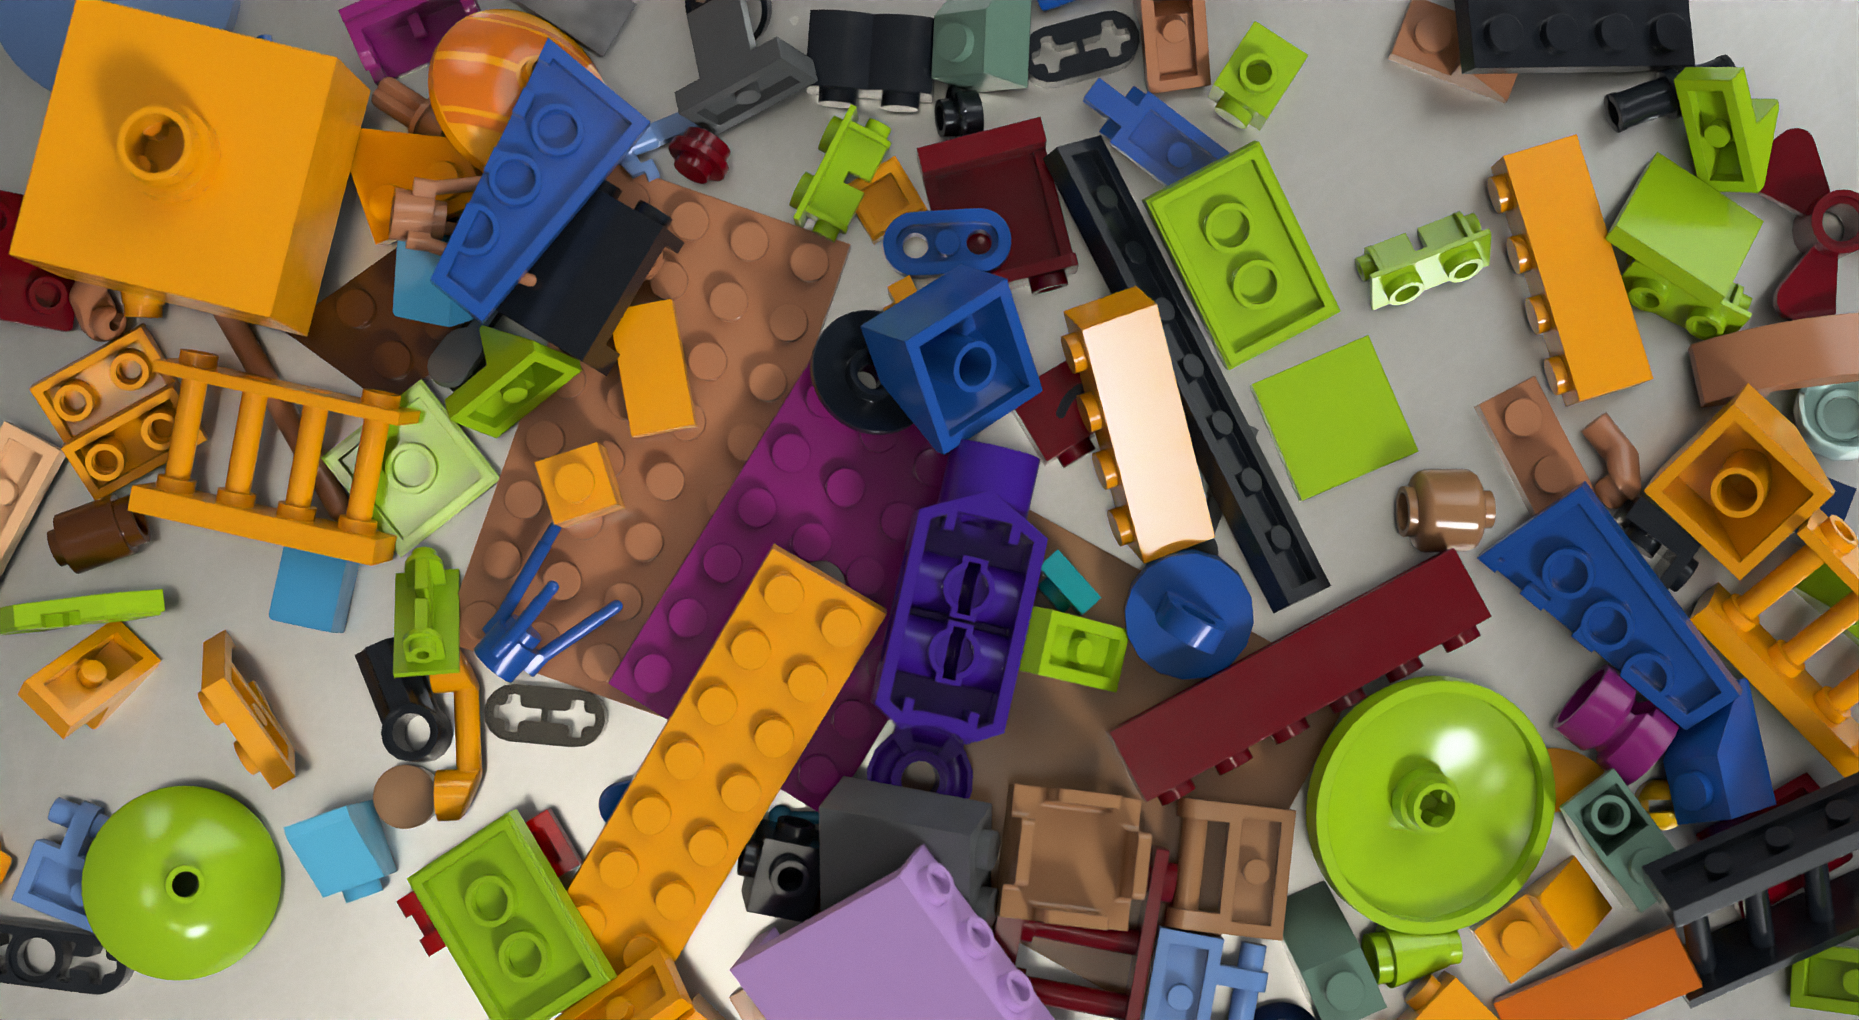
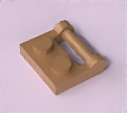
[1164,797,1296,941]

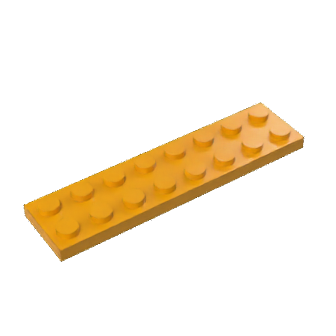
[561,544,887,1013]

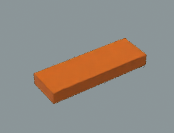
[1493,924,1703,1020]

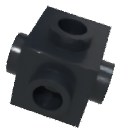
[737,815,820,923]

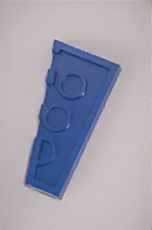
[430,38,651,325]
[1477,481,1743,730]

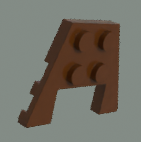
[286,216,472,395]

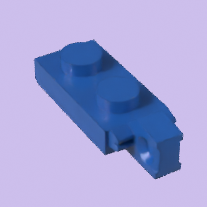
[1083,78,1230,187]

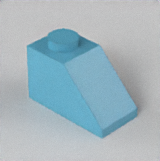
[283,799,397,903]

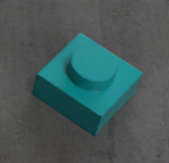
[1037,549,1101,616]

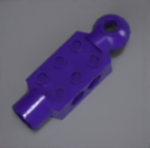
[867,439,1048,799]

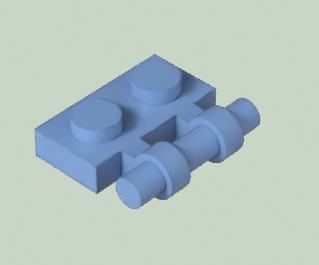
[11,797,110,933]
[1141,925,1269,1020]

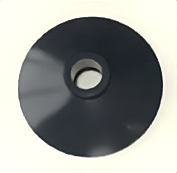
[810,310,914,435]

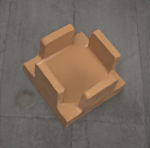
[995,784,1152,931]

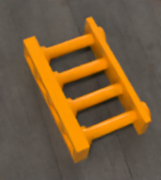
[127,349,421,566]
[1690,508,1859,778]

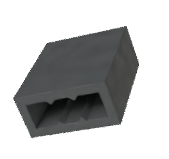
[819,776,1000,927]

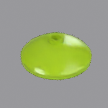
[81,786,281,981]

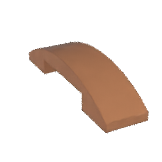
[1688,313,1859,408]

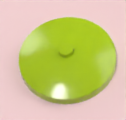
[1306,676,1556,935]

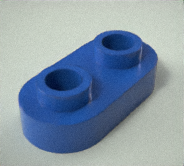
[883,208,1011,279]

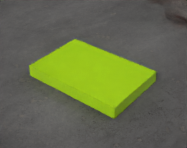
[1142,141,1341,370]
[406,809,617,1020]

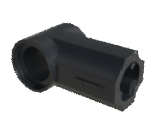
[355,637,453,763]

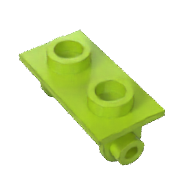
[789,104,891,243]
[1355,211,1492,310]
[1621,255,1752,340]
[393,547,460,678]

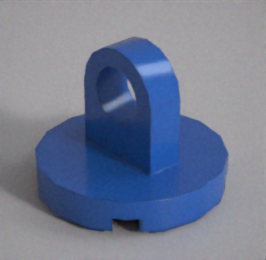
[1124,549,1254,680]

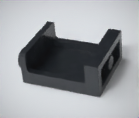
[496,180,684,376]

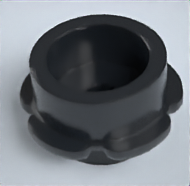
[935,85,984,140]

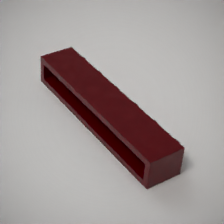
[1106,548,1492,806]

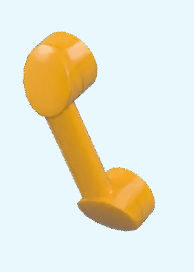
[429,649,483,821]

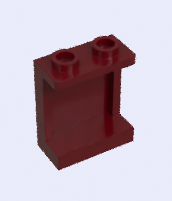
[916,116,1079,294]

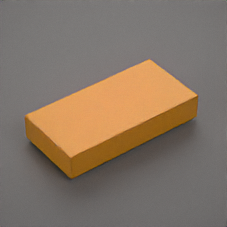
[613,299,697,438]

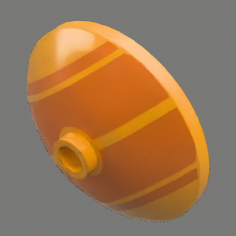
[428,9,604,171]

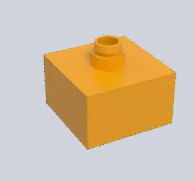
[9,0,371,337]

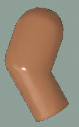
[69,281,127,342]
[1581,412,1642,509]

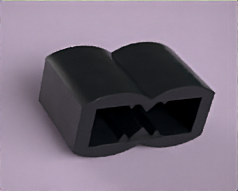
[806,9,935,112]

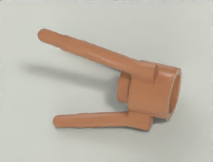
[388,176,537,287]

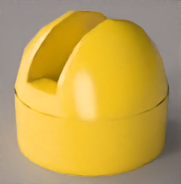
[1634,779,1679,831]

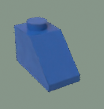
[1663,678,1776,825]

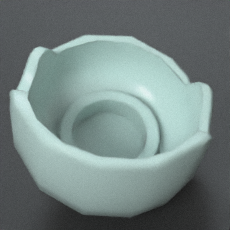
[1793,381,1859,461]

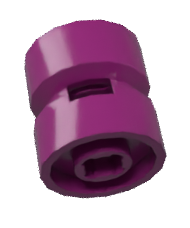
[1553,665,1679,786]

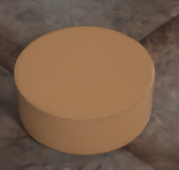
[373,764,435,829]

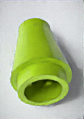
[1361,925,1463,989]

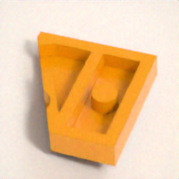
[350,128,483,245]

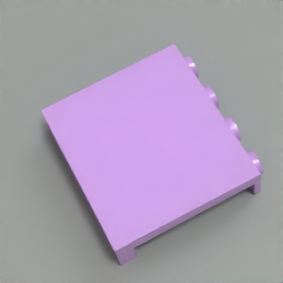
[729,844,1055,1020]

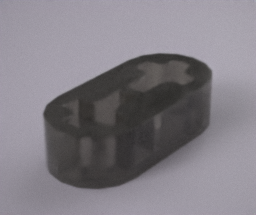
[484,684,609,747]

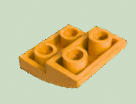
[29,323,208,500]

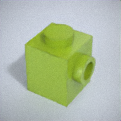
[1207,21,1308,131]

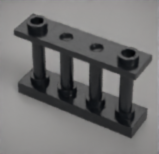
[1641,772,1859,1009]

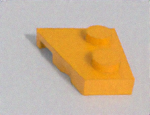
[198,630,296,790]

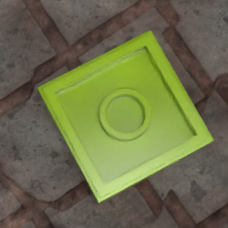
[1605,152,1764,310]
[1249,335,1419,502]
[321,379,500,557]

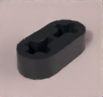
[1028,10,1140,89]

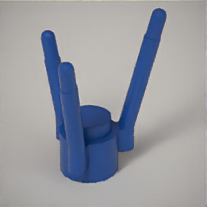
[473,522,623,683]

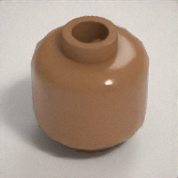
[1396,469,1496,553]

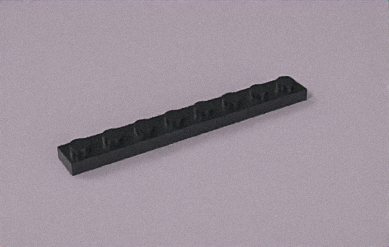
[1043,135,1331,614]

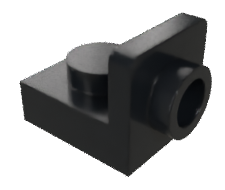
[1613,496,1702,592]

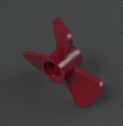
[1756,128,1859,321]

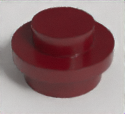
[668,126,731,184]

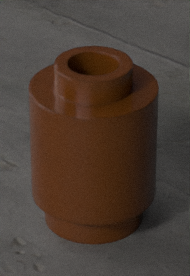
[47,494,151,574]

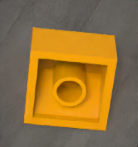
[1644,383,1835,580]

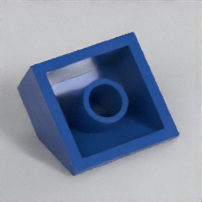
[860,264,1043,455]

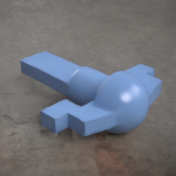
[619,112,704,182]

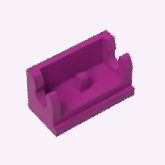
[338,0,482,86]

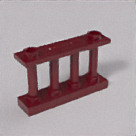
[992,845,1178,1020]

